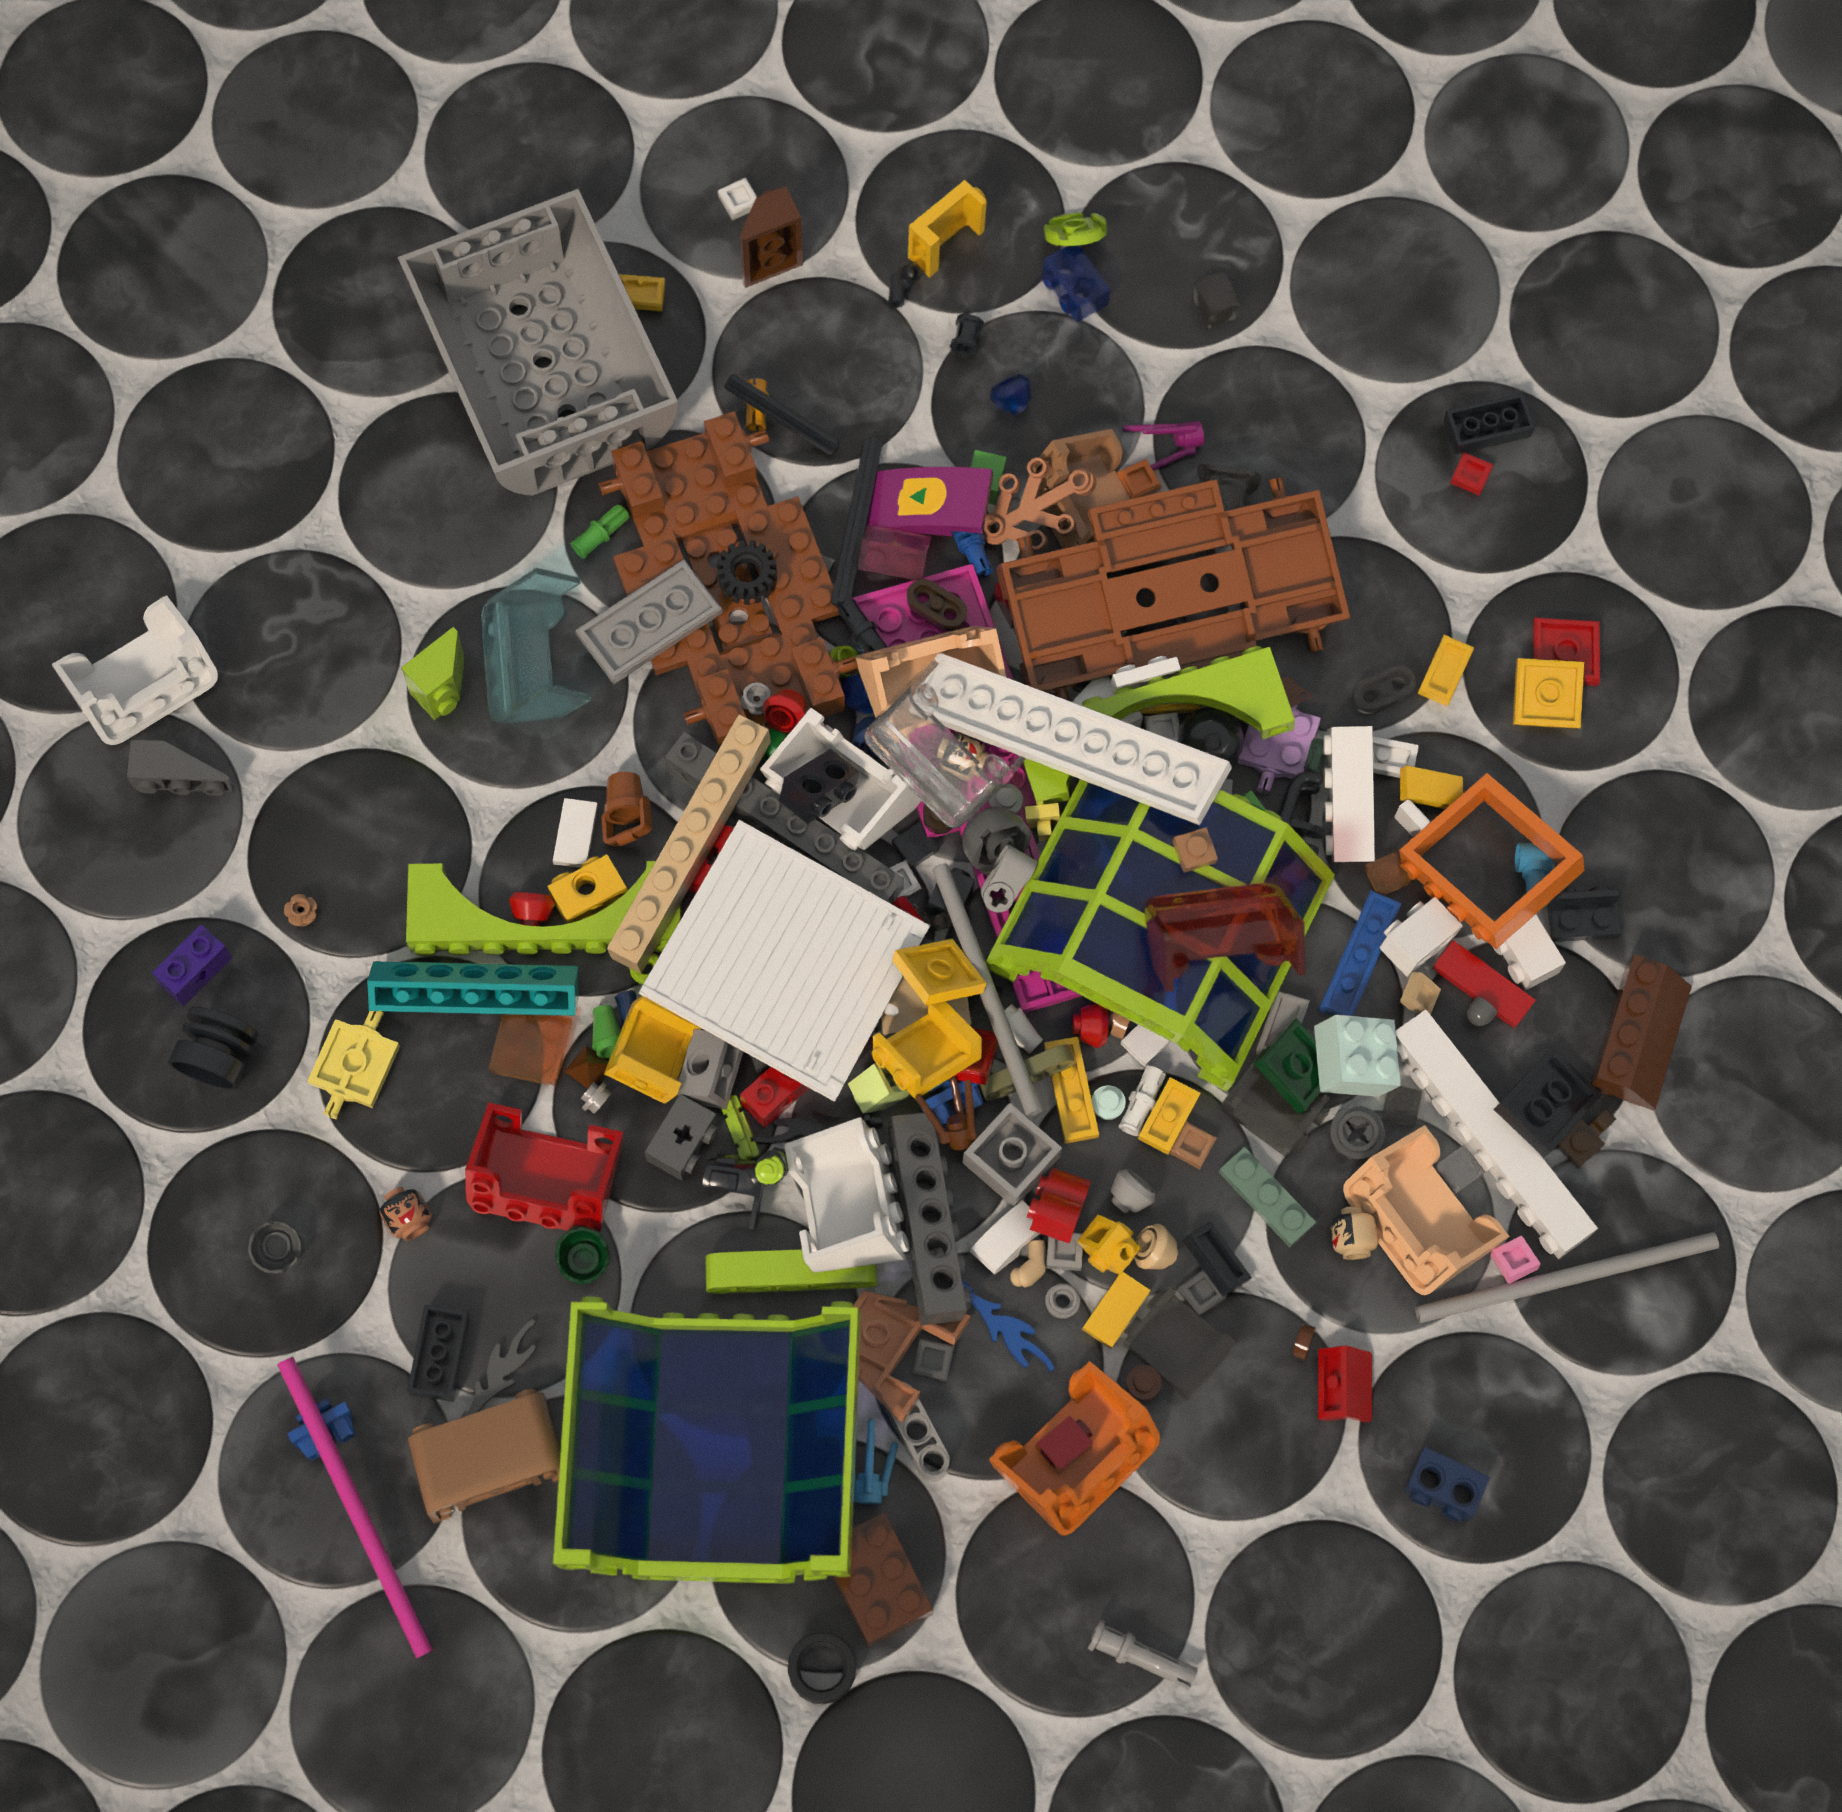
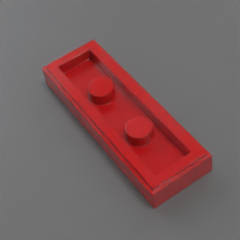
[1432,940,1536,1029]

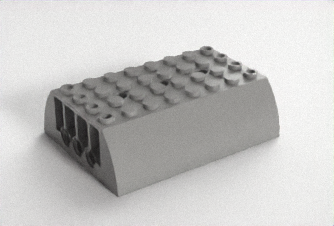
[398,189,678,496]

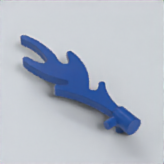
[962,1279,1054,1372]

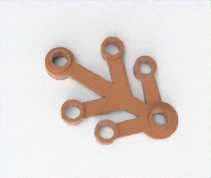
[983,458,1096,551]

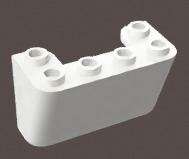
[784,1117,910,1273]

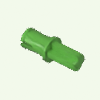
[570,505,630,559]

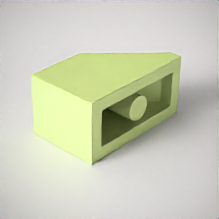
[848,1063,912,1114]

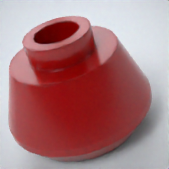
[763,689,806,732]
[509,892,555,926]
[1072,1003,1109,1048]

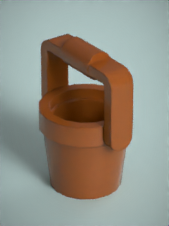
[601,772,652,847]

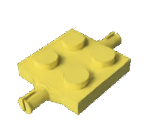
[307,1011,400,1119]

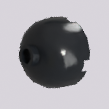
[1177,707,1244,766]

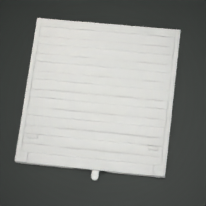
[639,820,930,1102]

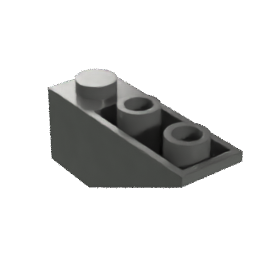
[127,740,234,796]

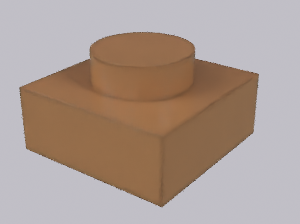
[1172,827,1218,873]

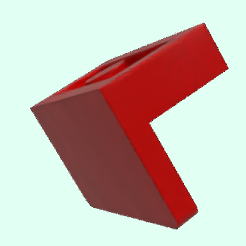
[1318,1345,1372,1422]

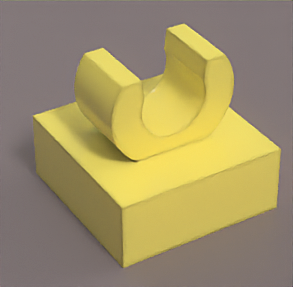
[1025,803,1060,842]

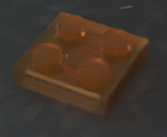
[488,1014,572,1086]

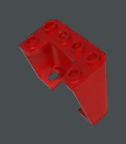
[465,1102,623,1232]

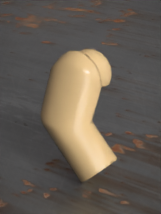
[1010,1240,1046,1287]

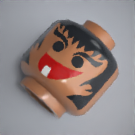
[380,1187,432,1241]

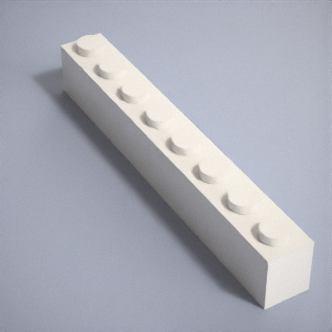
[1395,1010,1598,1259]

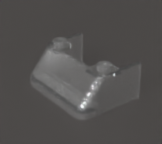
[865,659,1026,828]

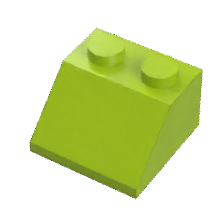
[401,627,465,720]

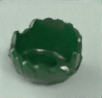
[554,1226,610,1285]

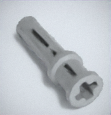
[1087,1619,1198,1690]

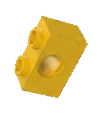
[547,854,627,924]

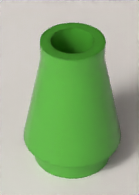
[592,1005,621,1058]

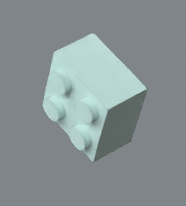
[1314,1015,1401,1097]

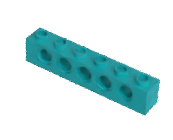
[367,961,579,1016]

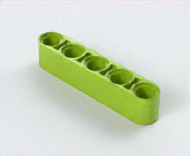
[705,1249,878,1294]

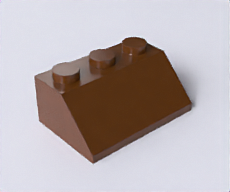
[740,186,803,288]

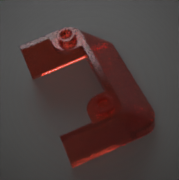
[1144,883,1305,992]

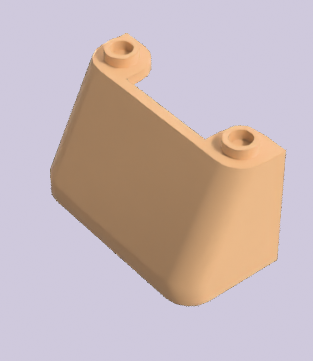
[856,626,1007,743]
[1343,1125,1510,1295]

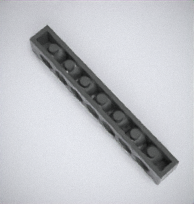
[664,732,904,904]

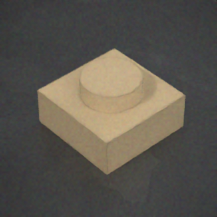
[1400,972,1441,1016]

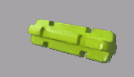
[721,1095,760,1161]

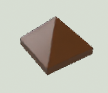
[564,1045,608,1089]

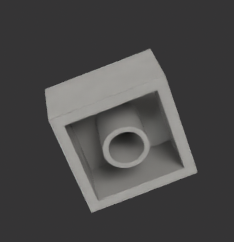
[963,1103,1062,1207]

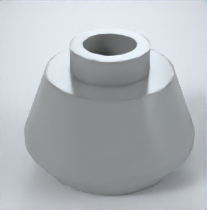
[1111,1168,1156,1213]

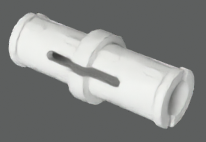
[1119,1065,1166,1136]

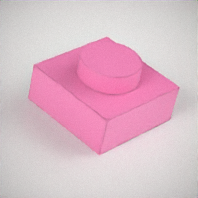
[1490,1236,1540,1284]

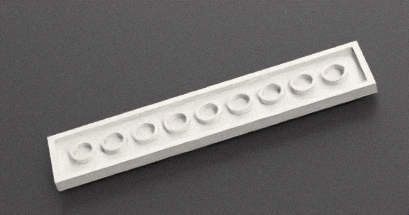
[906,652,1232,825]

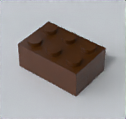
[820,1512,933,1648]

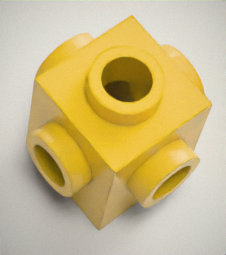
[1077,1215,1141,1275]

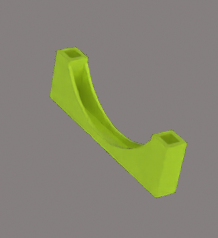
[1021,646,1295,806]
[406,861,682,956]

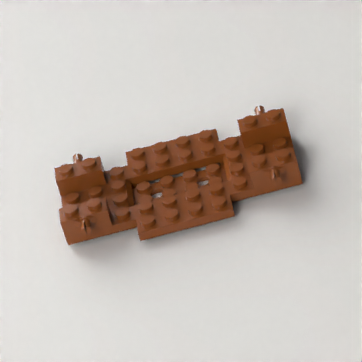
[598,411,858,749]
[996,477,1350,701]

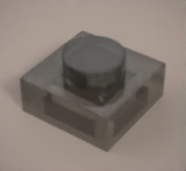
[1380,1086,1422,1127]

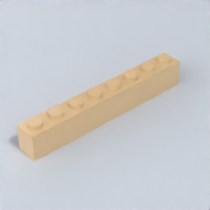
[607,715,771,973]

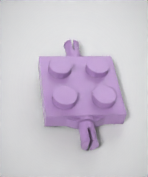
[1238,693,1321,795]

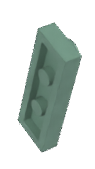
[1219,1147,1316,1248]

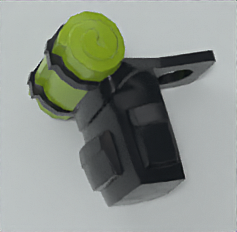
[702,1147,789,1231]

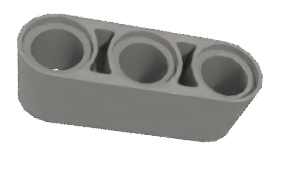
[884,1382,950,1482]

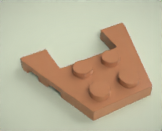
[827,1291,971,1422]

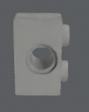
[677,1029,743,1109]

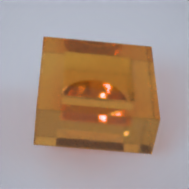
[1364,852,1411,895]

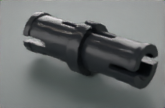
[838,599,888,652]

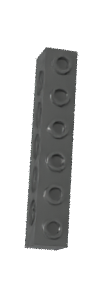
[887,1113,971,1325]

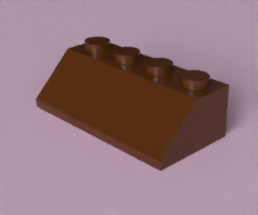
[1590,954,1692,1111]

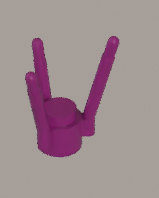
[1122,421,1204,471]

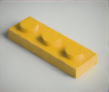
[1044,1036,1099,1144]

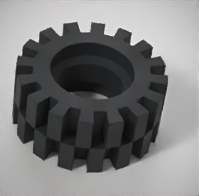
[717,540,777,605]

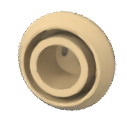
[1134,1224,1178,1269]

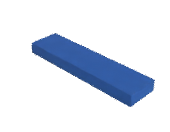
[1319,890,1402,1016]

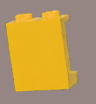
[908,180,987,278]
[604,995,702,1104]
[872,1001,982,1100]

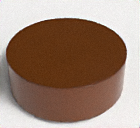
[1292,1323,1316,1361]

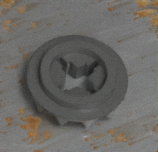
[1330,1106,1385,1160]

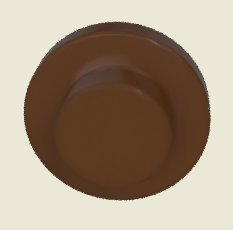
[1126,1365,1162,1401]

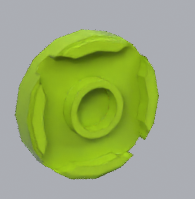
[1044,212,1108,246]

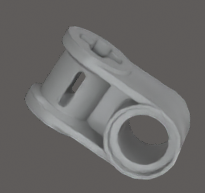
[981,844,1037,913]

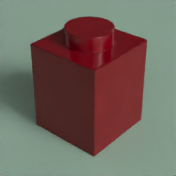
[1036,1415,1093,1476]

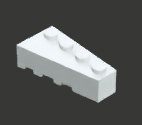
[1323,726,1375,862]

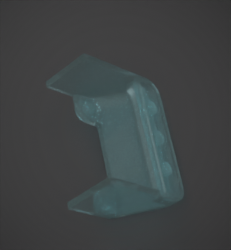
[481,568,591,724]

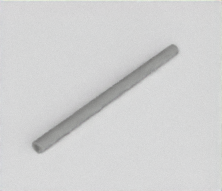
[1415,1232,1719,1323]

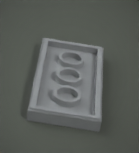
[575,560,722,684]

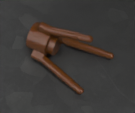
[915,1076,978,1150]

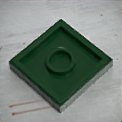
[1254,1018,1320,1114]

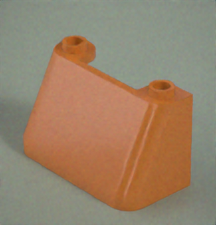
[989,1361,1160,1536]

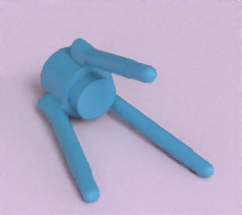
[840,1419,898,1504]

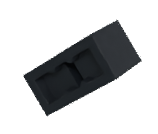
[779,749,859,824]

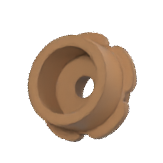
[284,894,318,926]

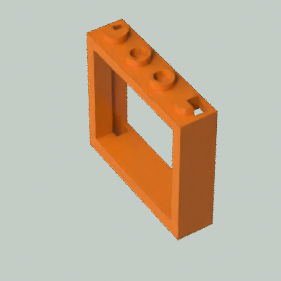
[1399,773,1585,949]

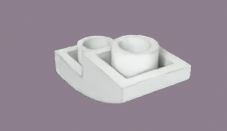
[970,1200,1040,1275]

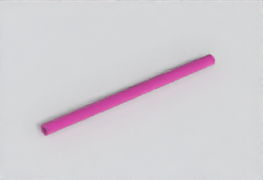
[277,1357,433,1658]

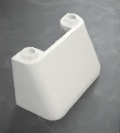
[52,595,218,745]
[760,708,923,851]

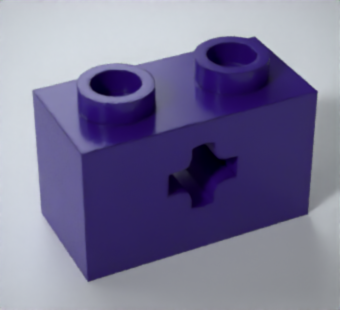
[152,925,232,1007]

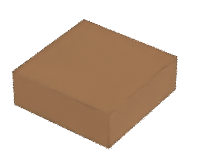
[1169,1121,1217,1170]

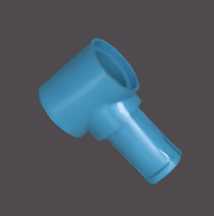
[1515,842,1554,893]

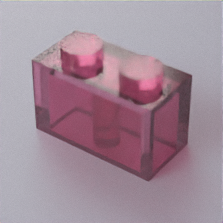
[858,525,932,580]

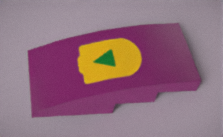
[864,467,993,539]

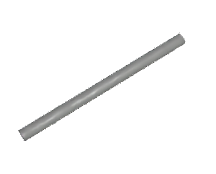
[932,863,1043,1117]

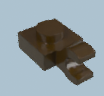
[1557,1109,1616,1169]

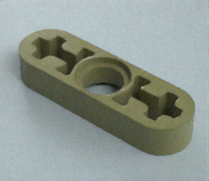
[979,1045,1075,1101]

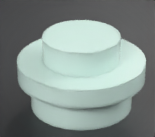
[1092,1085,1126,1120]

